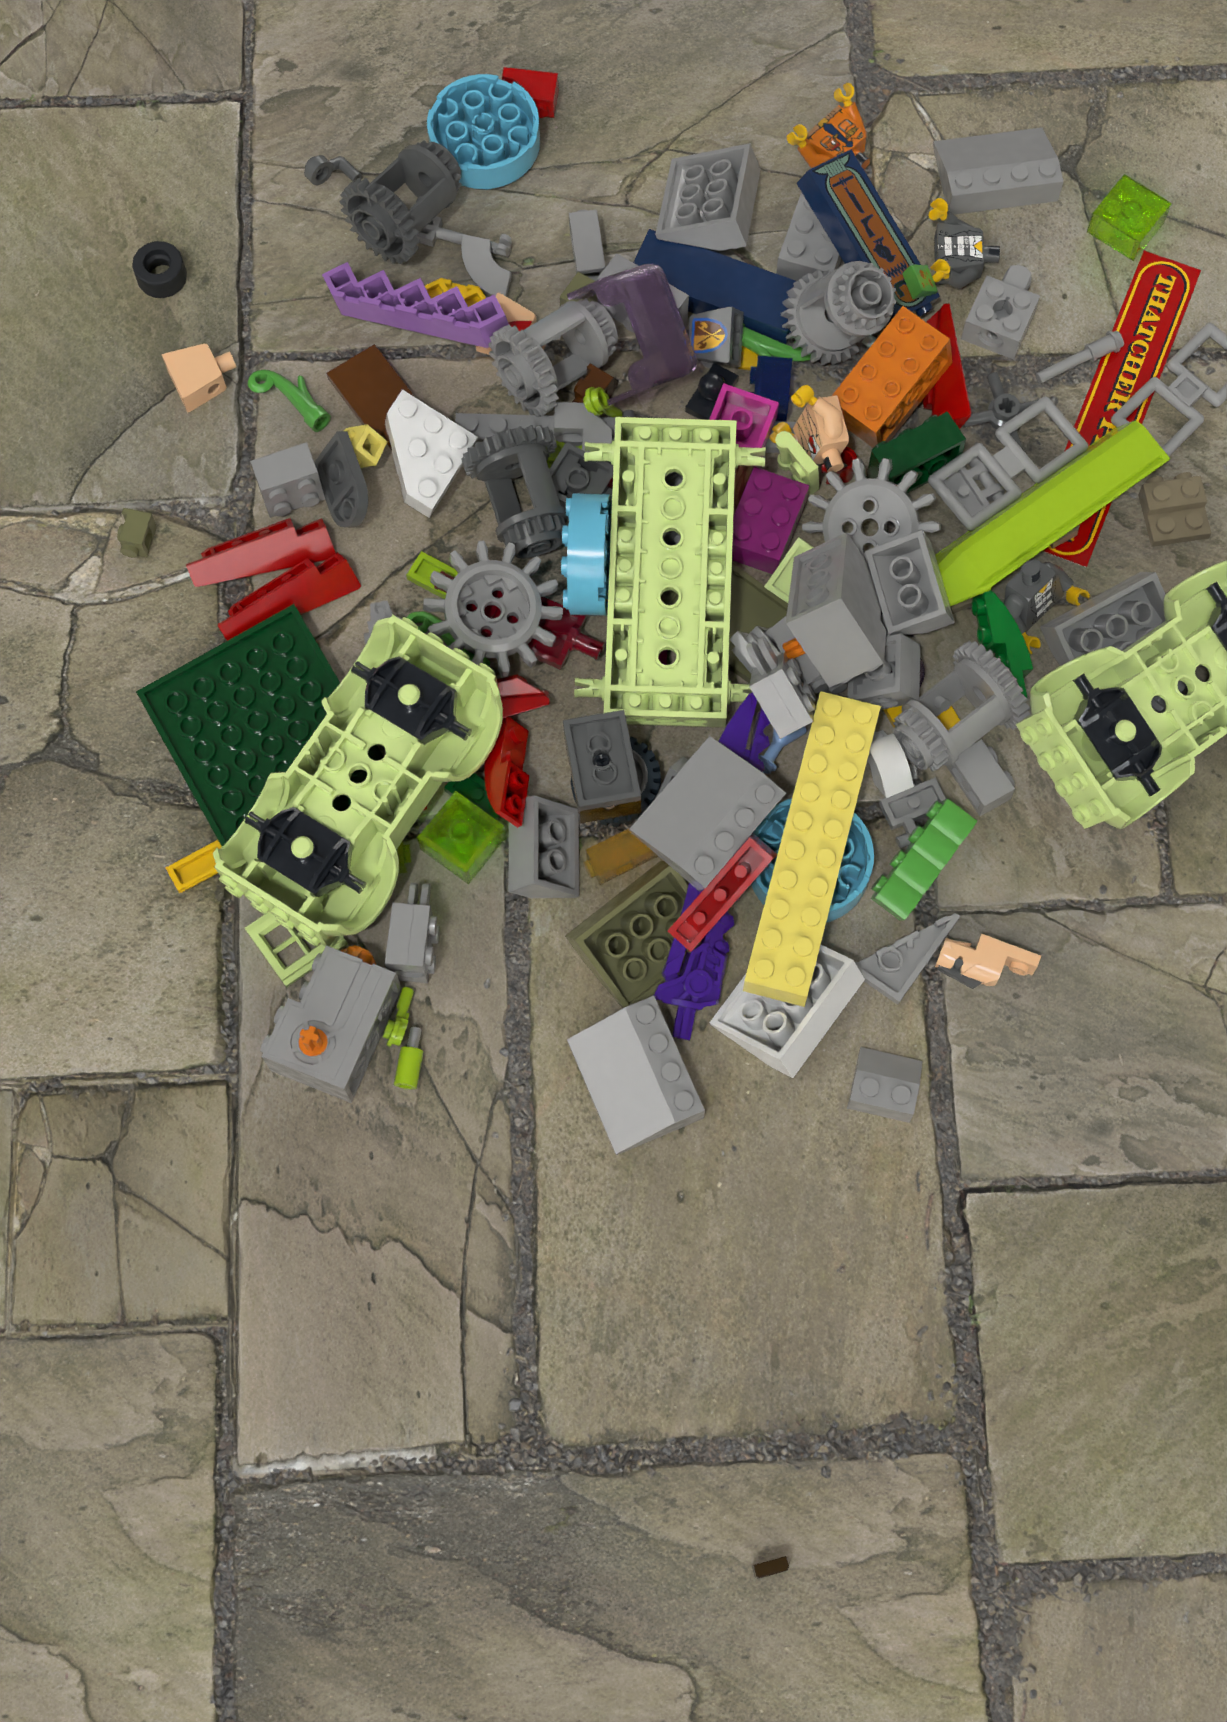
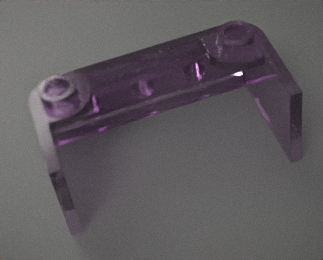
[567,264,697,405]

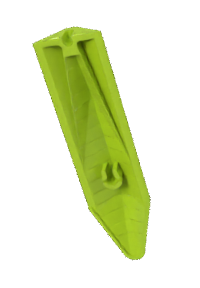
[935,421,1170,606]

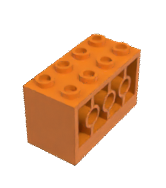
[832,306,952,448]

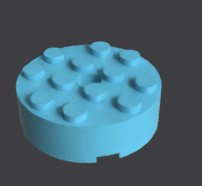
[427,74,540,190]
[561,493,612,616]
[751,798,874,923]

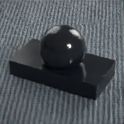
[685,363,739,420]

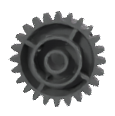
[339,140,462,264]
[461,425,568,559]

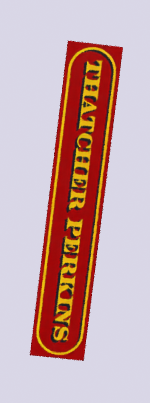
[1043,250,1201,567]

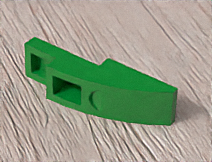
[971,590,1033,699]

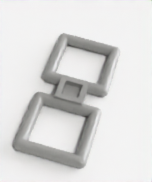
[1111,323,1227,456]
[928,396,1088,531]

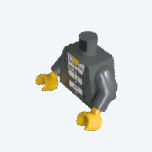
[928,198,1000,289]
[1004,559,1090,654]

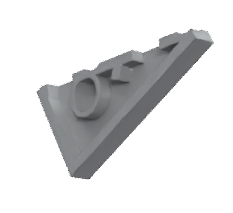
[855,913,960,1005]

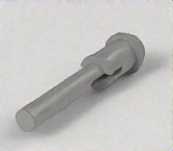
[1036,331,1124,384]

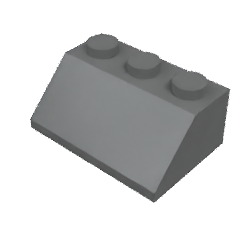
[865,530,955,635]
[508,795,579,898]

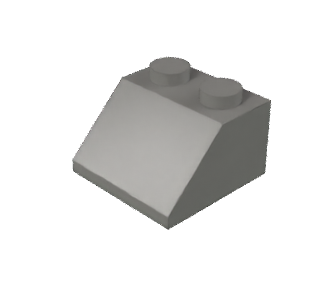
[847,1047,922,1123]

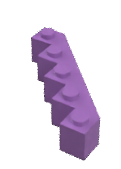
[322,262,509,348]

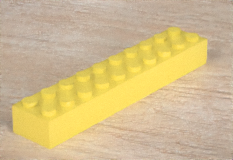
[743,691,881,1007]

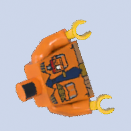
[787,83,870,170]

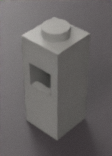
[569,210,605,282]

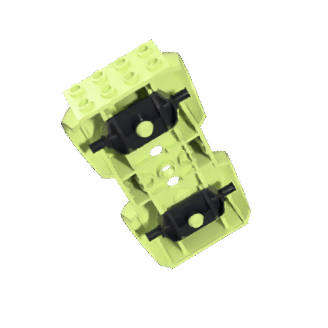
[1016,560,1227,829]
[213,614,503,947]

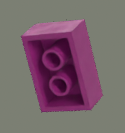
[732,467,810,574]

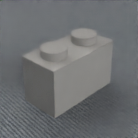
[947,739,1015,816]

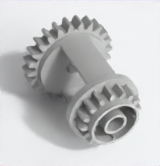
[781,261,896,365]
[488,298,618,417]
[892,640,1030,771]

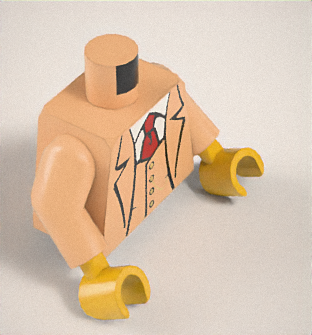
[769,385,849,472]

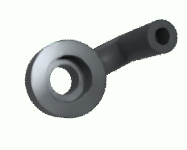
[304,155,362,185]

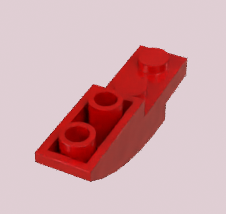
[484,717,530,828]

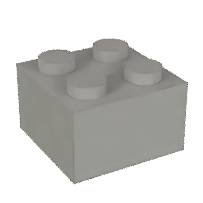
[250,442,325,518]

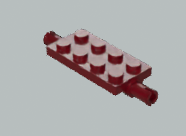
[434,571,605,670]

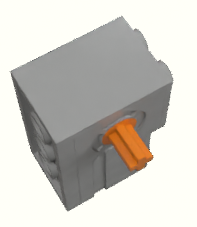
[782,532,886,688]
[260,945,402,1103]

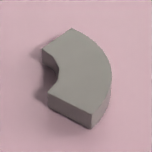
[461,234,512,297]

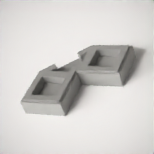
[554,402,612,452]

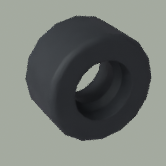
[132,241,187,298]

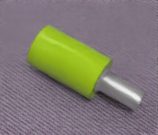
[393,1027,424,1090]

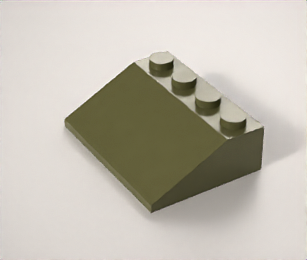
[565,861,724,1008]

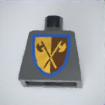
[675,307,744,367]

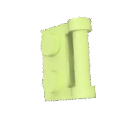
[775,431,820,495]

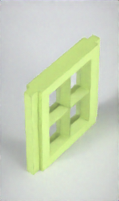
[245,911,348,988]

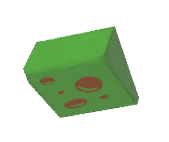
[902,264,938,300]

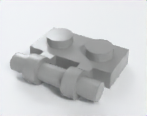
[943,457,1005,516]
[879,777,946,849]

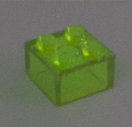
[1087,174,1172,261]
[417,791,506,884]

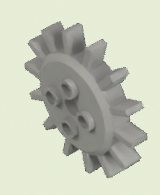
[802,458,941,564]
[423,541,563,678]

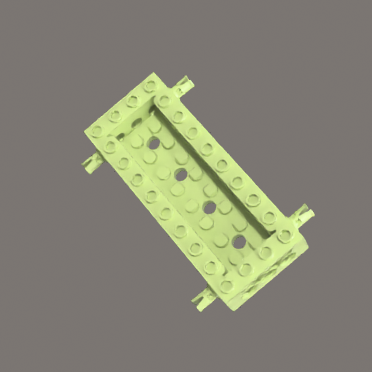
[574,417,766,728]

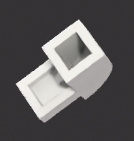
[867,730,914,798]

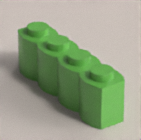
[871,798,977,921]

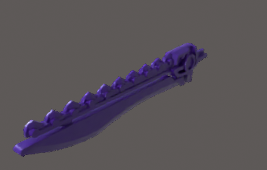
[653,692,770,1041]

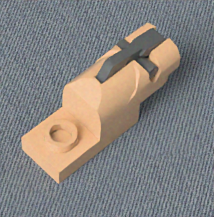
[935,934,1041,989]

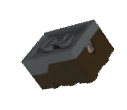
[563,710,641,824]

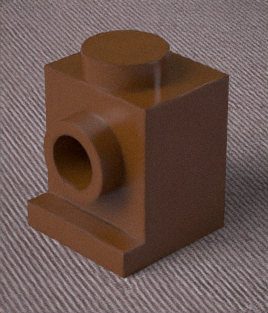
[572,363,614,403]

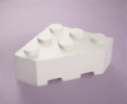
[385,390,478,518]

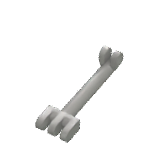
[416,216,512,258]

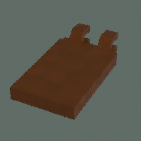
[326,344,415,450]

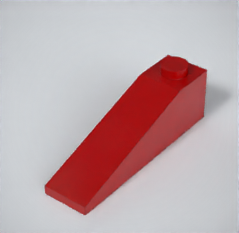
[667,834,777,952]

